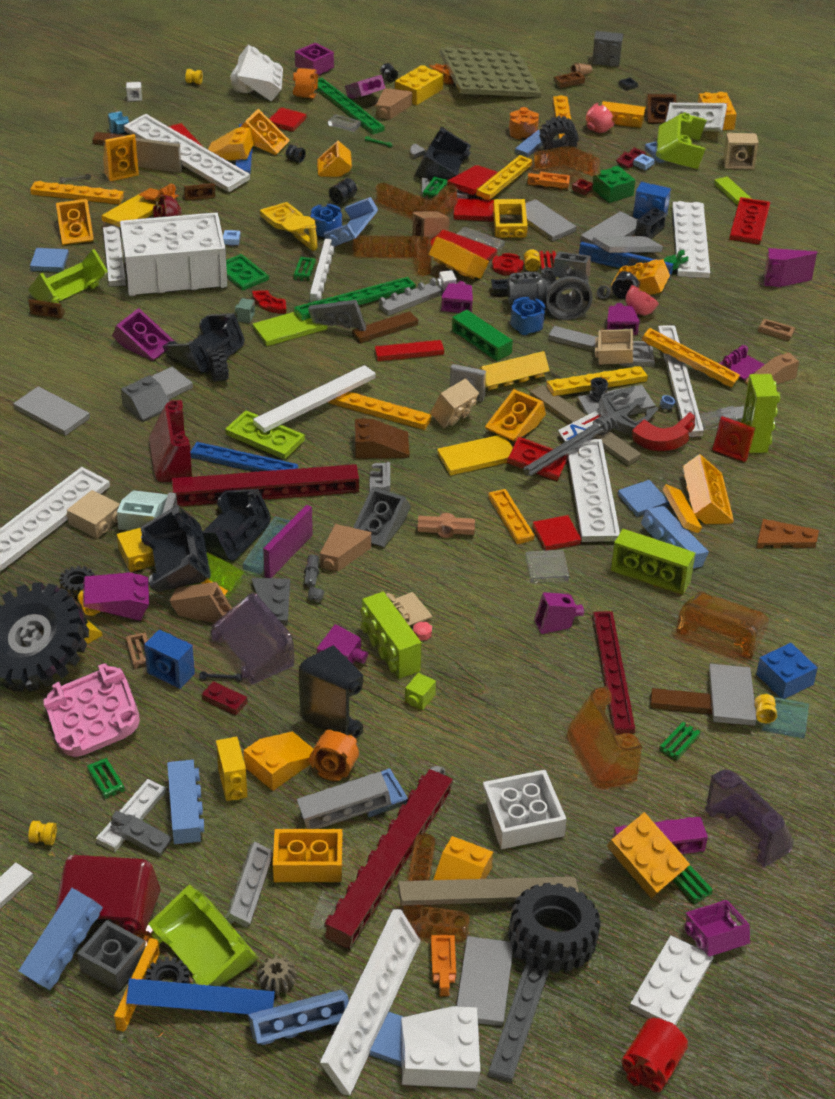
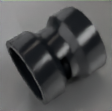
[380,63,398,82]
[285,144,306,163]
[589,377,608,402]

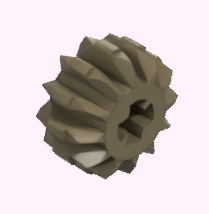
[256,954,297,996]

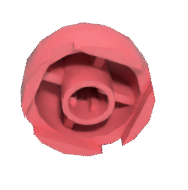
[586,103,614,133]
[625,285,659,316]

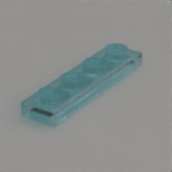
[243,516,291,574]

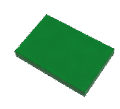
[226,254,269,291]

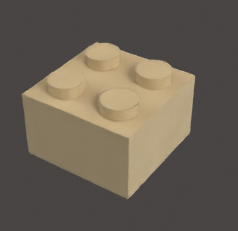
[723,133,758,169]
[431,378,479,428]

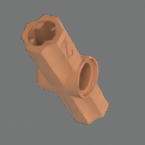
[418,513,475,538]

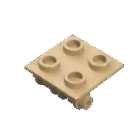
[386,592,433,626]

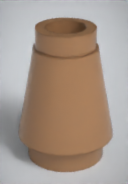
[571,63,592,75]

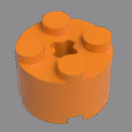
[293,68,318,99]
[509,107,539,140]
[309,730,359,781]

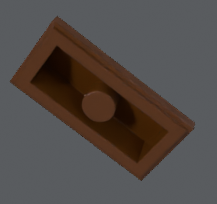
[184,183,215,200]
[28,299,65,319]

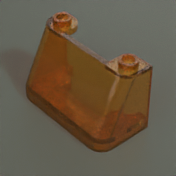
[676,592,769,659]
[567,686,642,789]

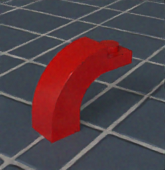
[632,412,695,451]

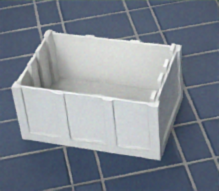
[120,212,227,296]

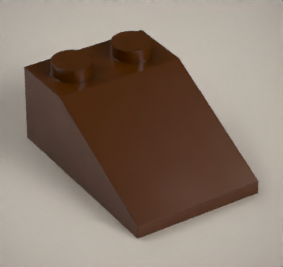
[355,418,410,458]

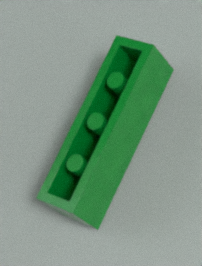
[452,310,513,361]

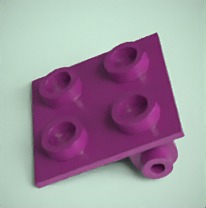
[719,345,765,380]

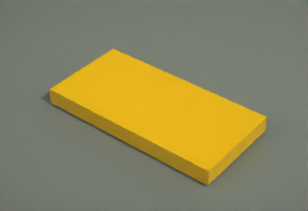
[101,194,157,228]
[437,435,513,476]

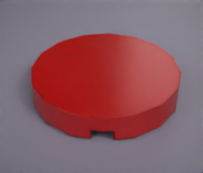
[492,253,524,276]

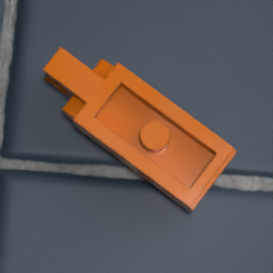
[527,172,570,189]
[431,935,456,996]

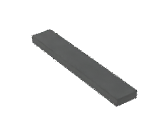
[488,963,550,1083]

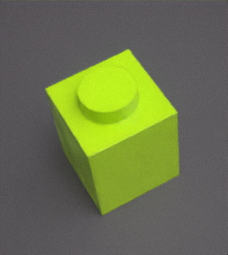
[405,673,436,710]

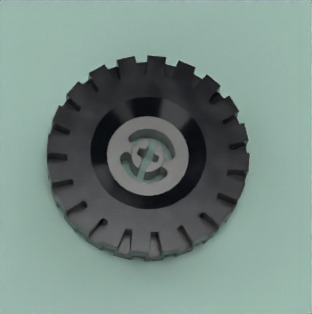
[0,582,89,692]

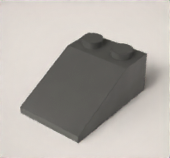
[353,487,411,548]

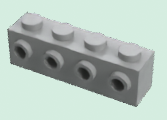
[297,771,391,829]

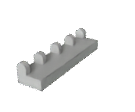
[379,278,442,316]
[225,841,274,927]

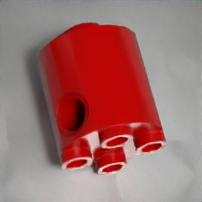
[621,1017,688,1093]

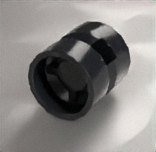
[329,178,357,205]

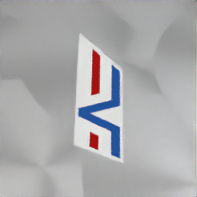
[558,409,602,442]

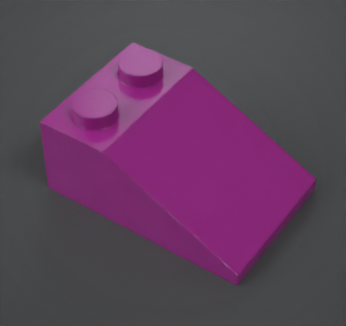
[764,248,817,287]
[112,308,174,361]
[83,572,149,621]

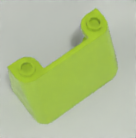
[148,884,259,986]

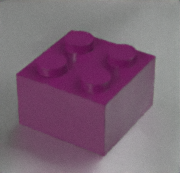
[295,42,334,75]

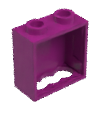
[345,75,386,99]
[684,900,750,957]

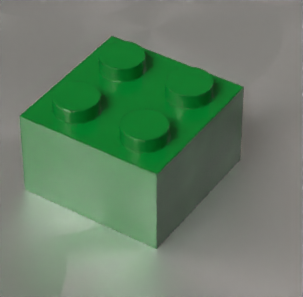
[592,166,636,203]

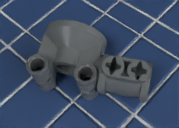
[507,267,592,320]

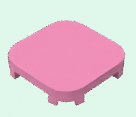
[44,663,140,757]

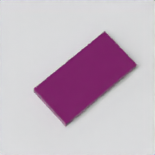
[263,505,313,578]

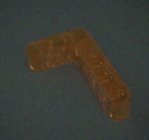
[533,146,601,176]
[376,182,458,216]
[353,236,432,276]
[403,833,470,942]

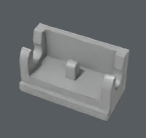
[370,462,390,492]

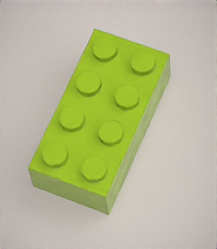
[741,374,780,453]
[611,529,696,595]
[360,591,422,679]

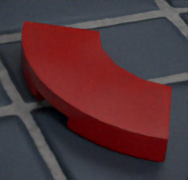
[252,290,287,314]

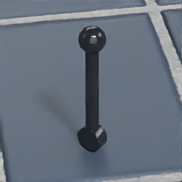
[199,671,243,681]

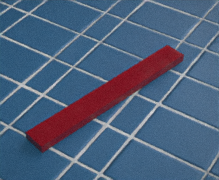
[593,611,635,734]

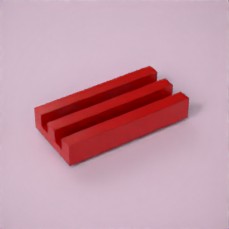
[539,251,556,270]

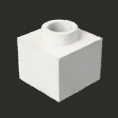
[126,82,142,101]
[437,270,456,293]

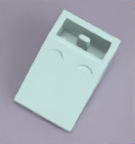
[117,490,168,531]

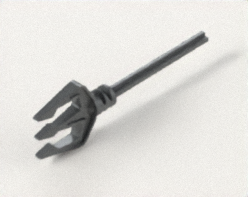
[523,386,658,477]

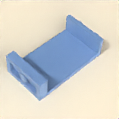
[324,197,378,246]

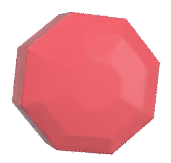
[413,622,432,641]

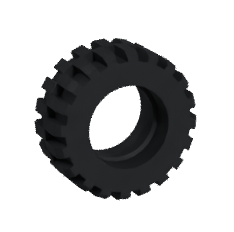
[508,883,601,973]

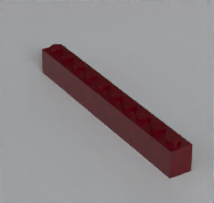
[172,464,359,506]
[324,769,453,950]

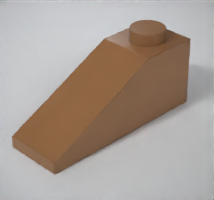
[745,352,799,386]

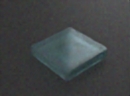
[763,697,809,738]

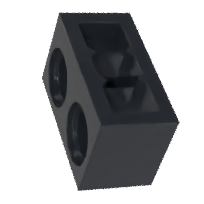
[635,208,666,239]

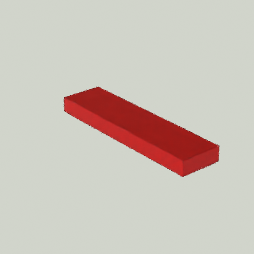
[375,340,444,361]

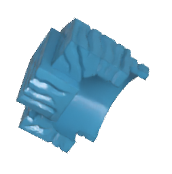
[108,111,129,135]

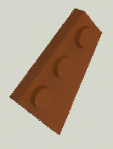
[757,519,819,548]

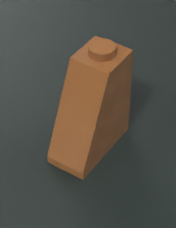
[376,88,412,119]
[412,212,449,246]
[320,524,371,572]
[170,582,233,625]

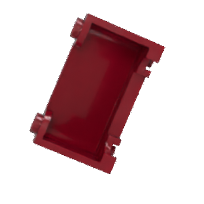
[149,400,192,482]
[54,855,161,934]

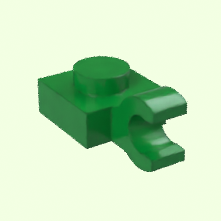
[663,250,689,270]

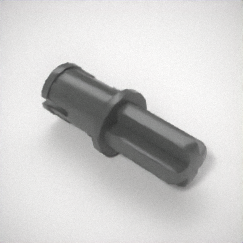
[304,554,320,588]

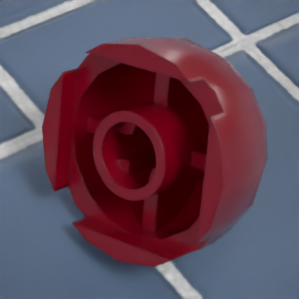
[153,195,181,218]

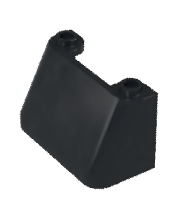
[414,127,471,180]
[162,313,245,373]
[202,489,271,560]
[140,505,211,592]
[298,645,364,738]

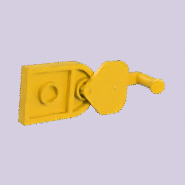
[259,202,317,251]

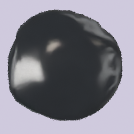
[611,271,640,299]

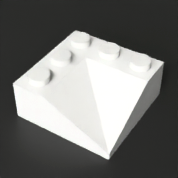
[236,45,283,101]
[483,770,567,849]
[401,1006,480,1088]

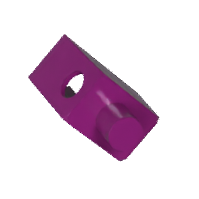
[441,281,473,313]
[606,303,639,335]
[534,592,584,634]
[317,624,368,664]

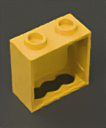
[117,528,155,572]
[216,737,247,801]

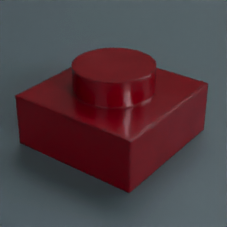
[572,178,593,195]

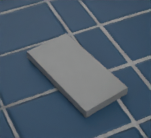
[515,199,576,241]
[580,211,637,245]
[592,236,663,253]
[577,385,655,415]
[13,386,90,436]
[709,664,756,725]
[457,936,513,1026]

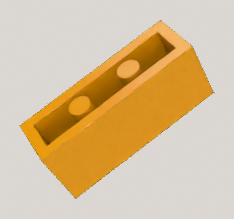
[602,101,645,128]

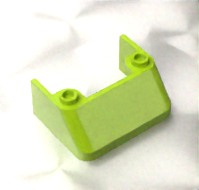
[656,112,707,169]
[28,249,108,303]

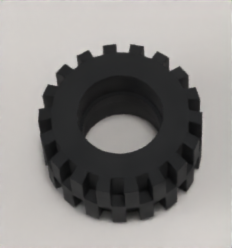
[539,116,579,157]

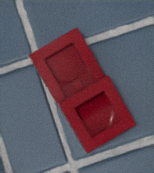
[616,147,646,168]

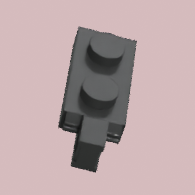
[111,810,172,857]

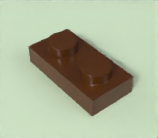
[554,71,585,88]

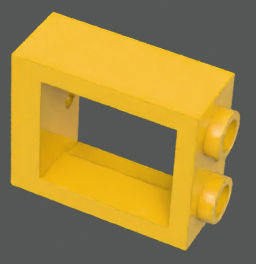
[493,199,528,238]

